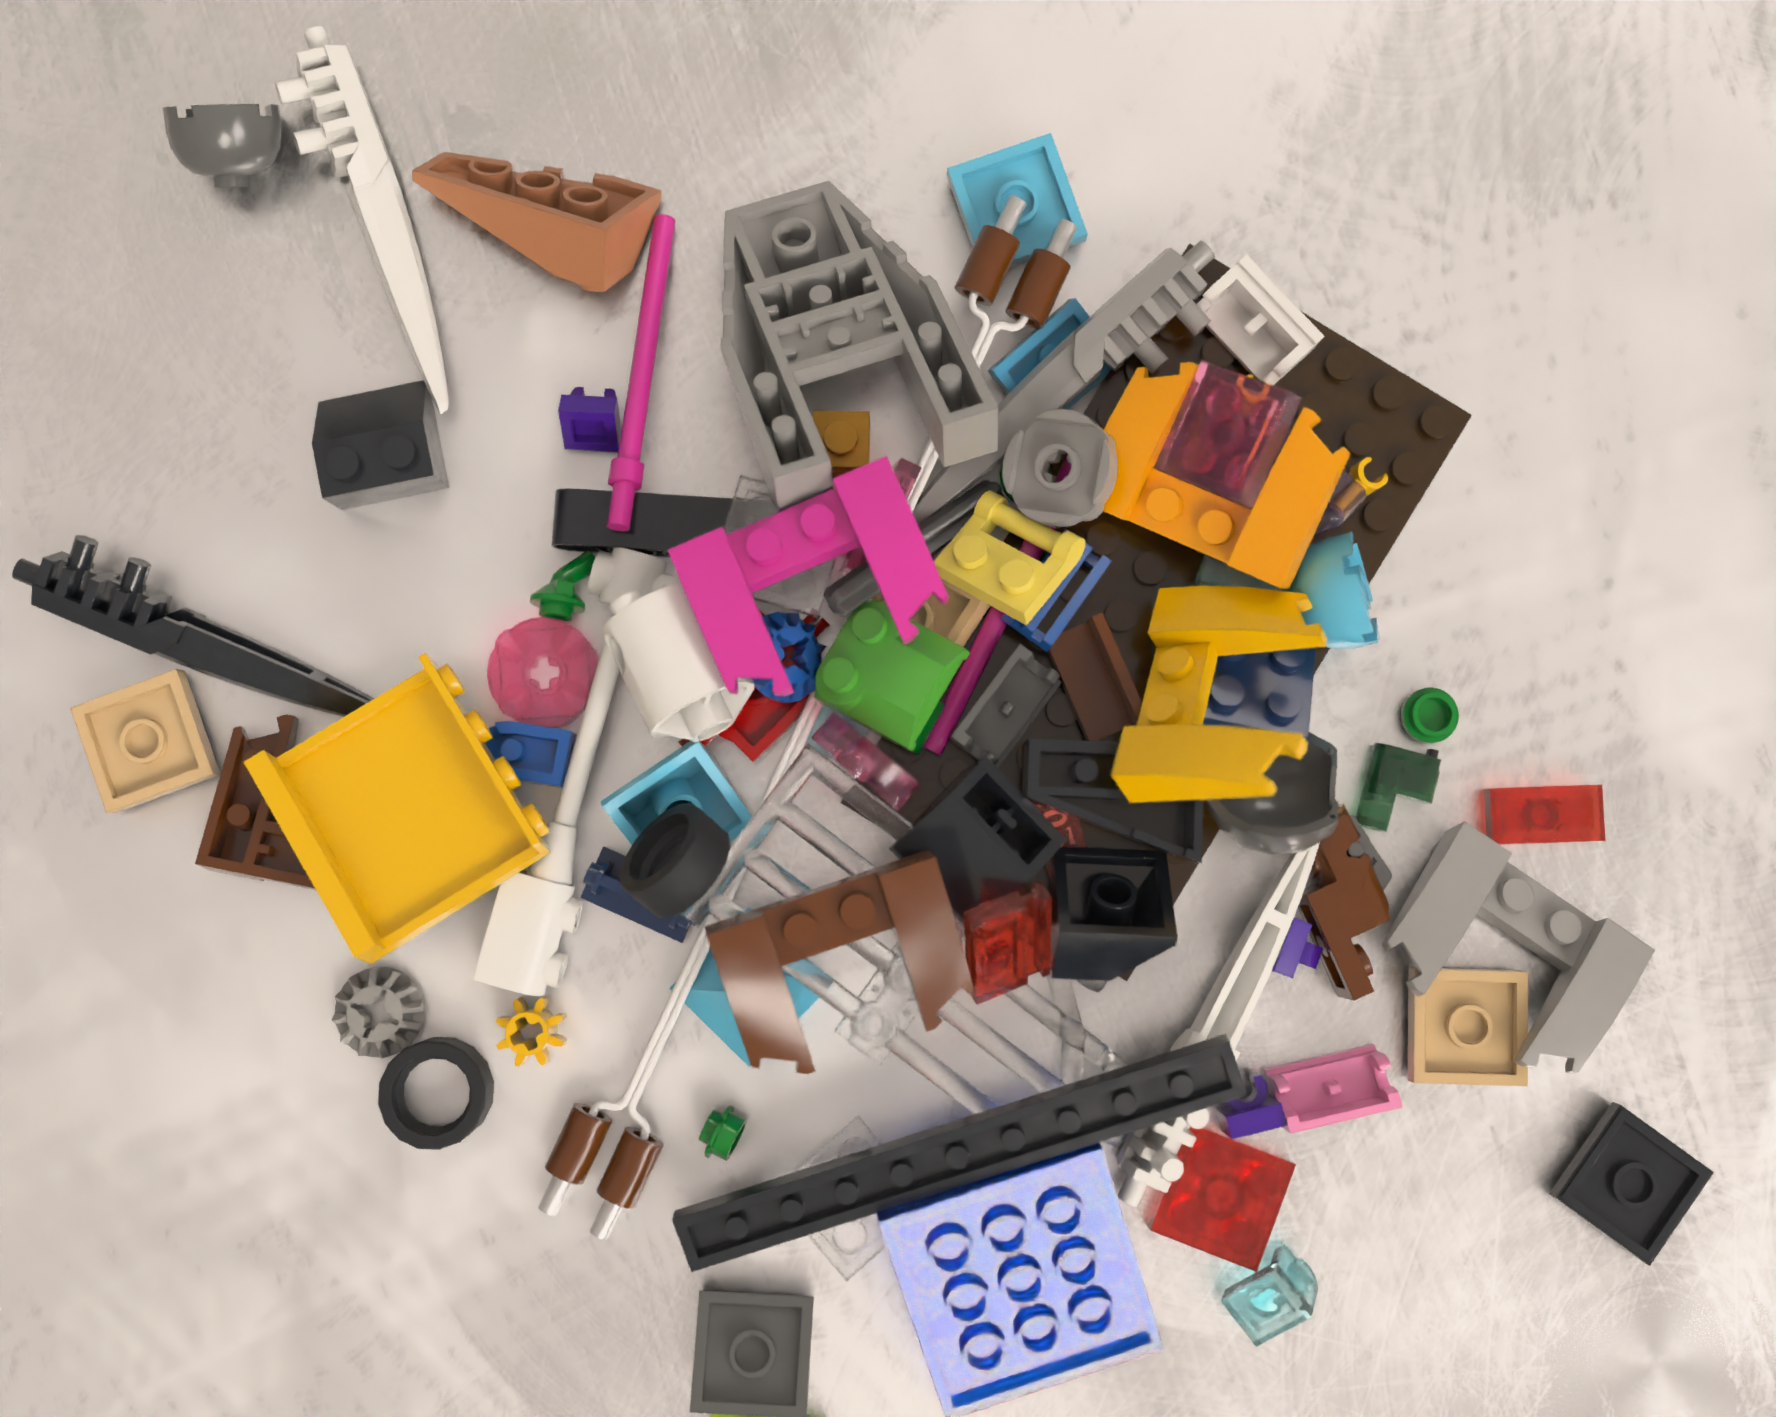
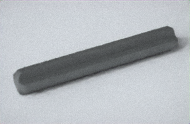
[824,480,1004,616]

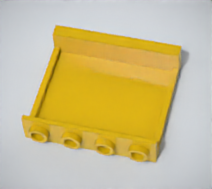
[244,653,551,964]

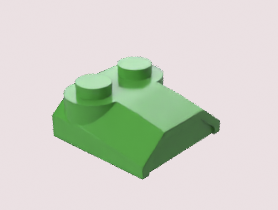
[814,601,970,752]

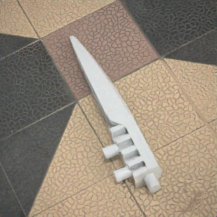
[275,26,449,414]
[1117,843,1320,1207]

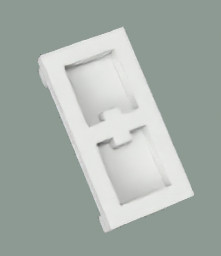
[1197,254,1324,391]

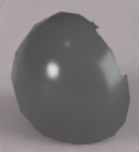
[1204,732,1338,855]

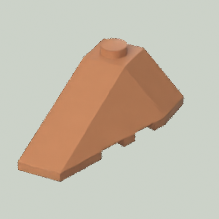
[412,152,661,292]

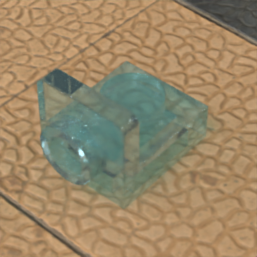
[1221,1244,1318,1347]

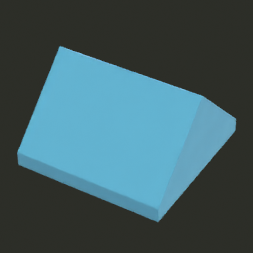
[600,740,753,845]

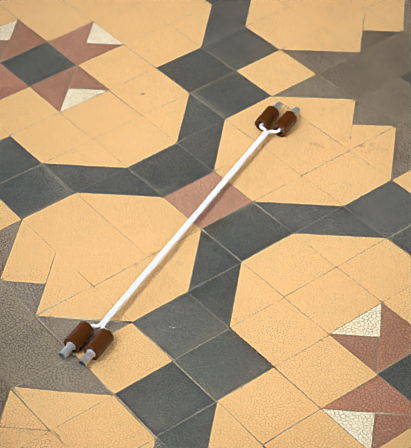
[538,195,1077,1240]

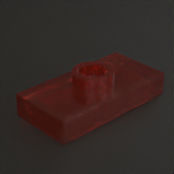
[1484,785,1606,844]

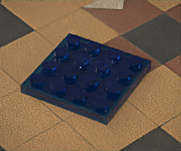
[876,1142,1164,1417]

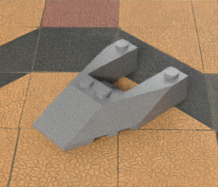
[721,181,998,513]

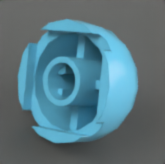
[1281,531,1380,650]

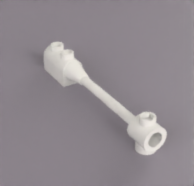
[472,548,673,996]

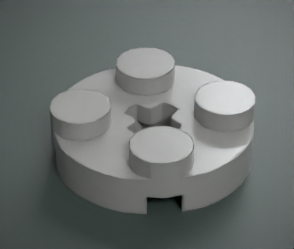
[1002,409,1118,527]

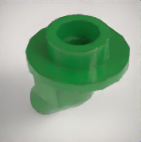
[530,551,596,622]

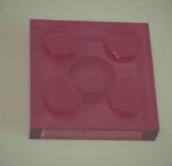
[1154,361,1302,508]

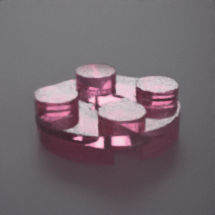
[487,617,599,728]
[811,712,921,811]

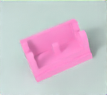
[1264,1044,1403,1134]

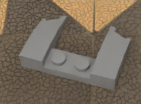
[1382,821,1655,1073]

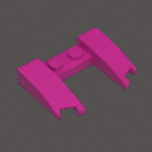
[668,456,949,696]

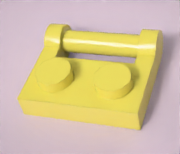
[934,490,1085,626]

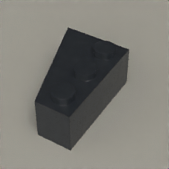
[1022,738,1204,863]

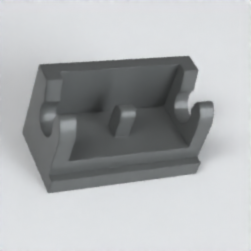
[949,644,1062,768]

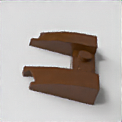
[195,714,316,890]
[705,850,974,1074]

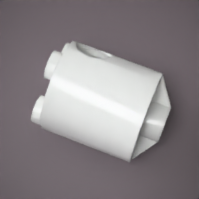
[601,574,755,742]

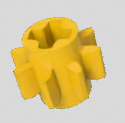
[496,996,568,1067]

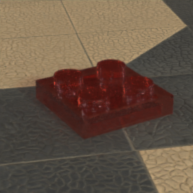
[1147,1126,1296,1272]

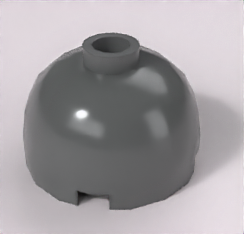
[163,104,282,188]

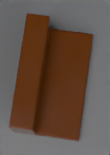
[1048,612,1142,741]

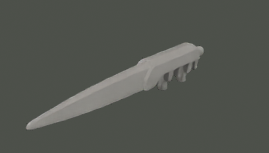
[912,240,1215,525]

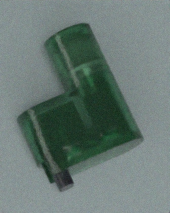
[1355,743,1441,832]

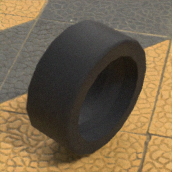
[620,803,731,918]
[378,1037,494,1150]

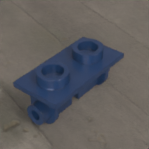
[580,846,704,943]

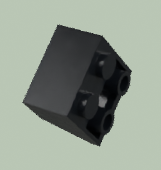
[889,757,1067,931]

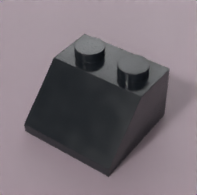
[312,380,449,510]

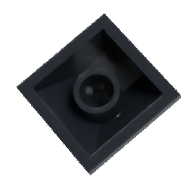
[1049,847,1178,981]

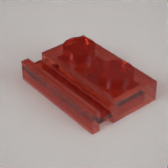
[964,882,1052,1005]

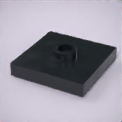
[1549,1102,1714,1266]

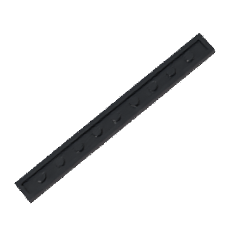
[672,1034,1247,1272]

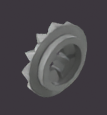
[332,967,425,1058]

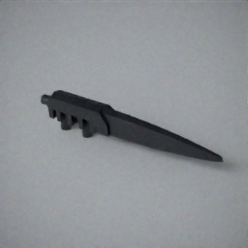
[12,535,375,717]

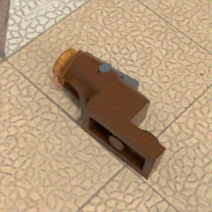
[1298,799,1392,1001]

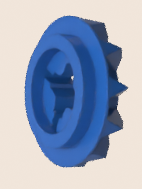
[752,611,827,703]

